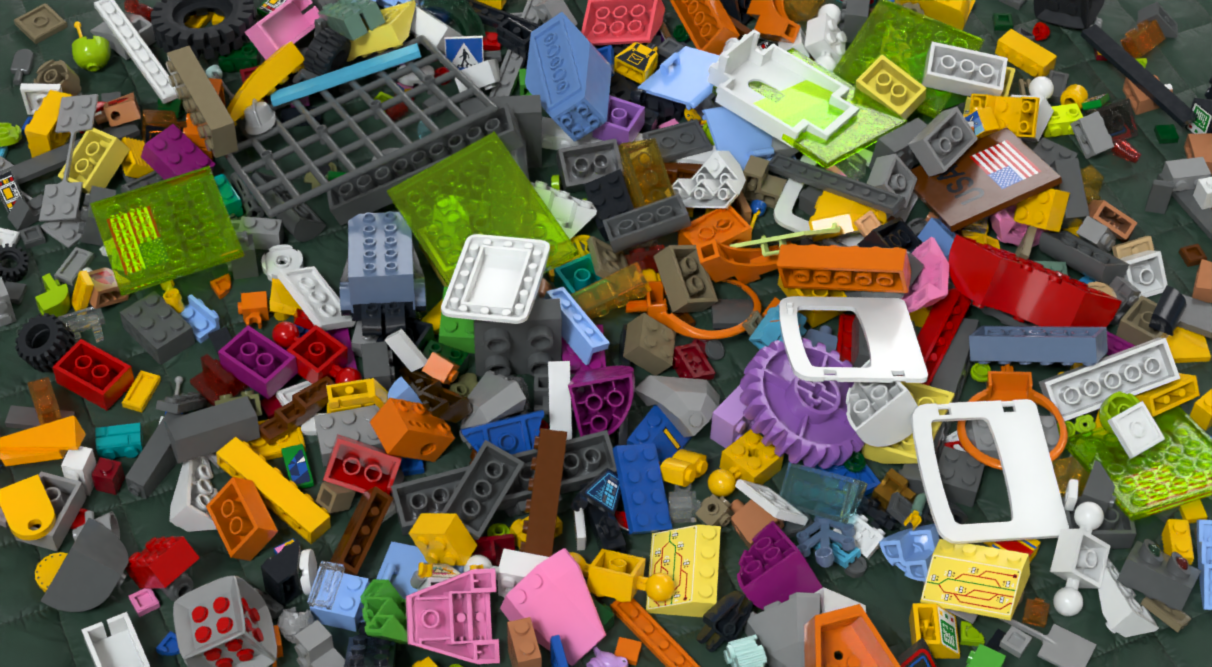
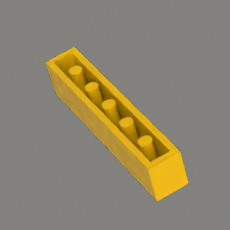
[216,437,331,544]

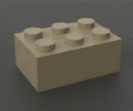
[654,245,718,313]

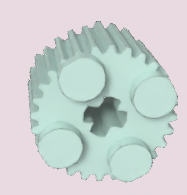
[723,634,767,667]

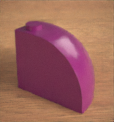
[568,366,635,437]
[737,521,823,610]

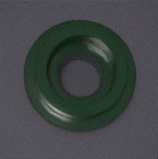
[673,24,690,42]
[844,451,866,473]

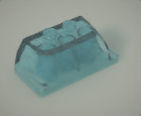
[779,462,868,524]

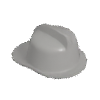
[244,99,276,135]

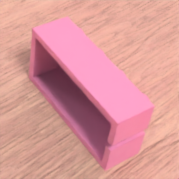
[245,0,320,60]

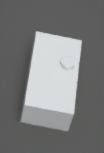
[922,41,1008,97]

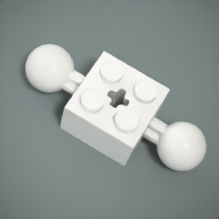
[805,4,847,78]
[1011,76,1054,142]
[1050,502,1110,617]
[463,549,549,598]

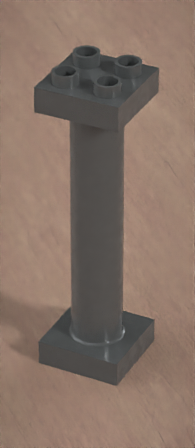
[460,95,562,377]

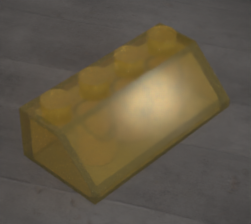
[570,262,652,320]

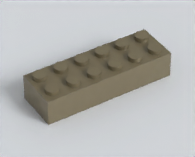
[166,46,238,158]

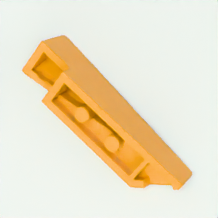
[0,416,86,466]

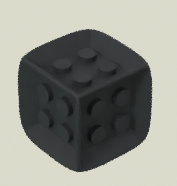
[1033,0,1105,29]

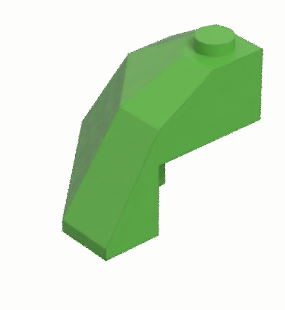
[360,579,408,644]

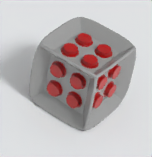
[173,575,277,667]

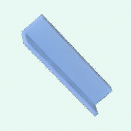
[544,287,610,365]

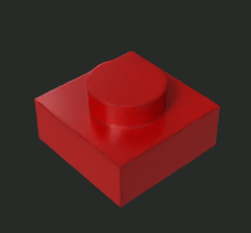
[483,32,502,51]
[294,308,315,330]

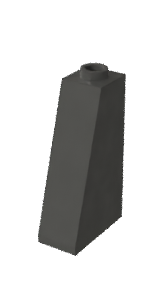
[125,412,183,499]

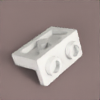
[833,510,886,560]

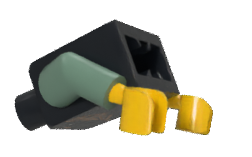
[904,493,968,530]

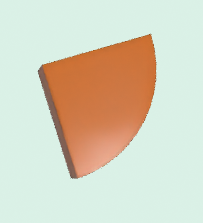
[210,273,231,299]

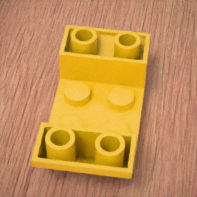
[969,94,1040,138]

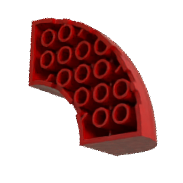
[949,235,1122,327]

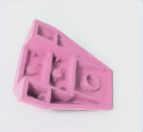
[989,204,1050,247]
[901,237,949,313]
[500,548,606,666]
[406,568,500,664]

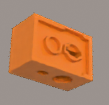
[678,205,752,248]
[370,398,455,462]

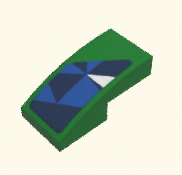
[281,444,314,489]

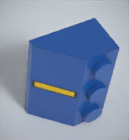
[627,404,693,465]

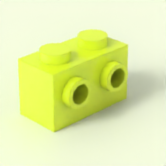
[1042,103,1083,138]

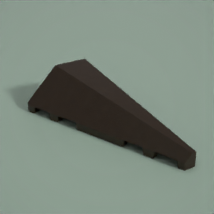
[398,367,473,423]

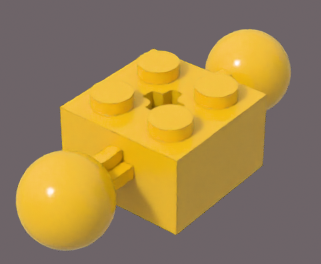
[708,429,784,497]
[569,549,675,602]

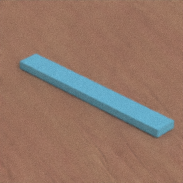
[270,43,421,107]

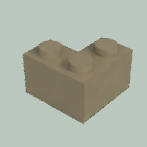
[742,155,787,209]

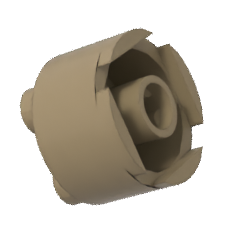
[34,59,81,96]

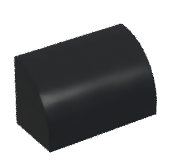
[1148,285,1187,336]

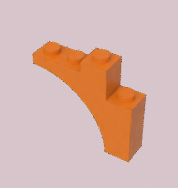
[746,0,801,43]
[696,239,791,284]

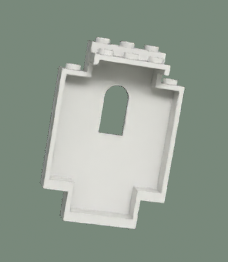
[707,30,859,151]

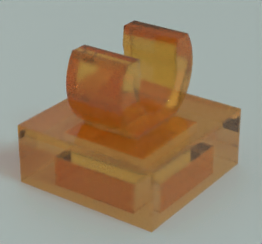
[1022,598,1050,628]

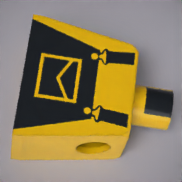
[614,42,658,84]

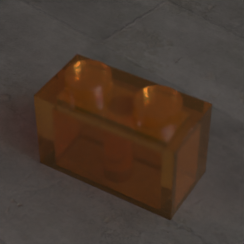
[1120,19,1166,58]
[27,377,62,425]

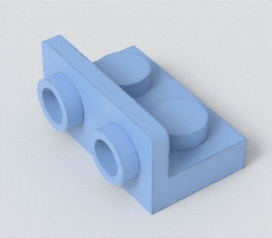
[178,294,220,343]

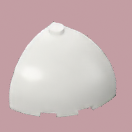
[846,359,918,447]

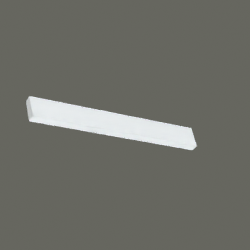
[94,0,178,104]

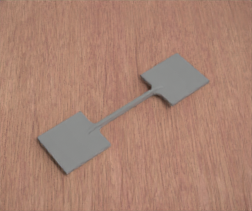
[39,94,99,222]
[0,156,83,248]
[944,608,1096,667]

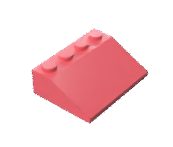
[581,0,665,46]

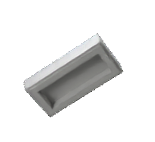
[54,247,95,286]

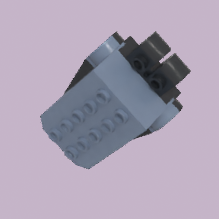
[340,211,426,336]

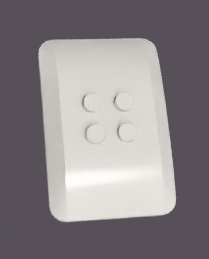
[441,234,550,324]

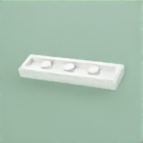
[548,361,572,440]

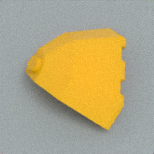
[808,191,887,242]

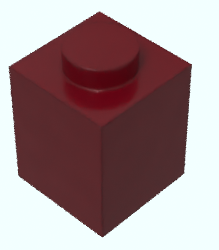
[92,457,125,495]

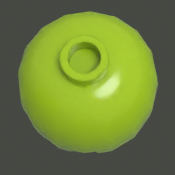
[72,36,111,72]
[1099,391,1140,435]

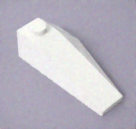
[170,455,218,532]
[1098,558,1159,637]

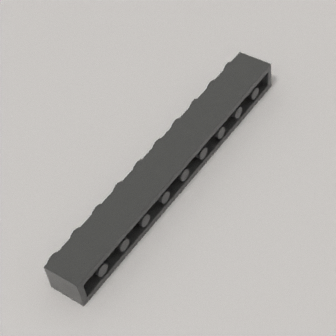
[898,318,980,494]

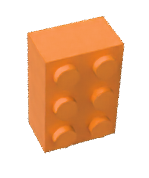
[206,477,278,561]

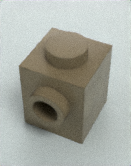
[316,482,356,513]

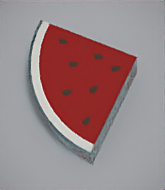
[615,511,631,536]

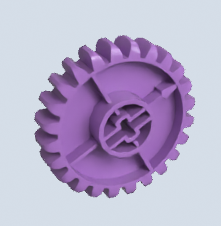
[740,338,864,469]

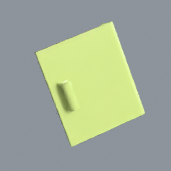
[729,222,841,257]

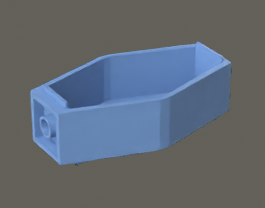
[525,12,612,142]

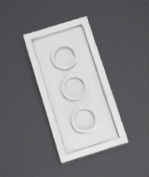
[277,266,356,331]

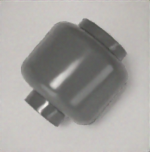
[160,571,194,602]

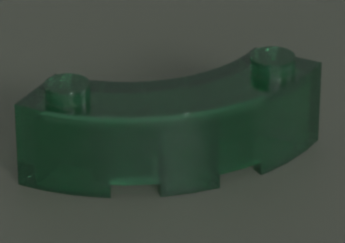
[420,0,486,37]

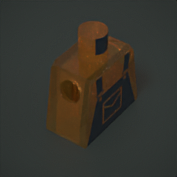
[142,110,187,144]

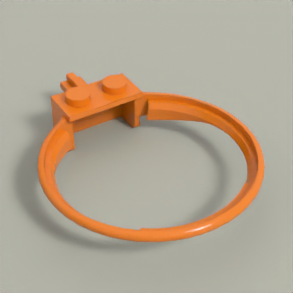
[625,275,761,340]
[957,364,1068,470]

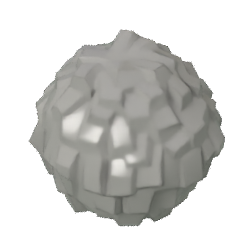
[277,607,315,643]

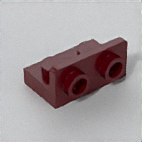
[672,342,715,380]

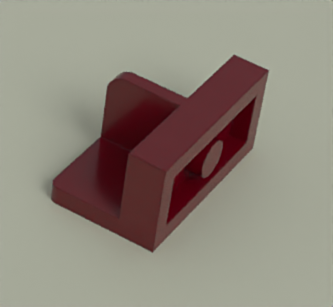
[471,534,515,567]

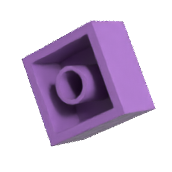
[593,95,645,149]

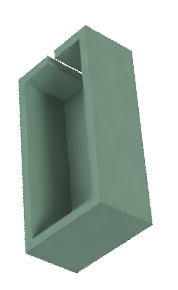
[318,0,386,41]

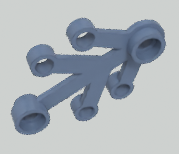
[796,508,856,568]

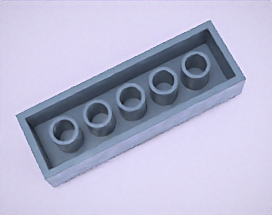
[969,326,1108,366]

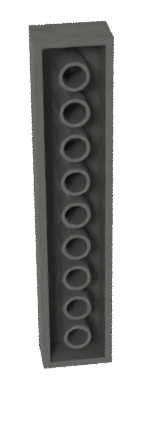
[327,103,524,225]
[391,430,617,536]

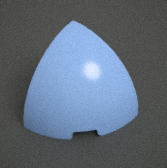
[879,524,939,582]

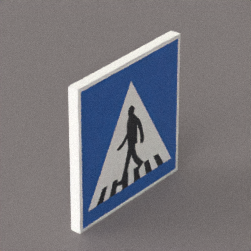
[444,36,484,70]

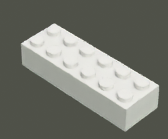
[1039,338,1180,423]

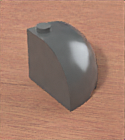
[41,518,129,612]

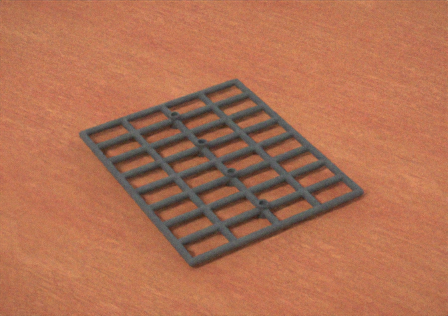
[224,35,498,218]

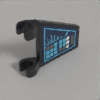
[571,468,621,528]

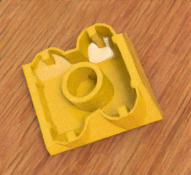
[269,278,302,321]

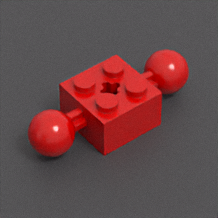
[272,321,363,384]

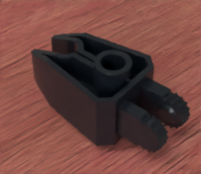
[696,590,753,652]

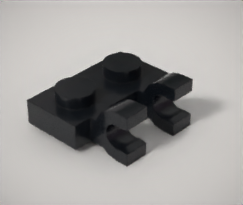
[853,496,902,531]

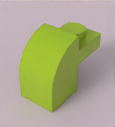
[35,273,71,319]

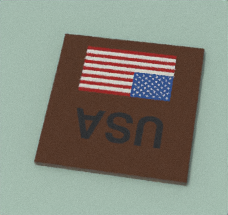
[910,127,1062,232]

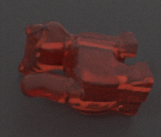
[124,0,154,23]

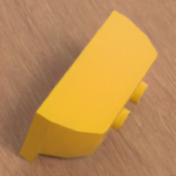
[894,0,975,30]

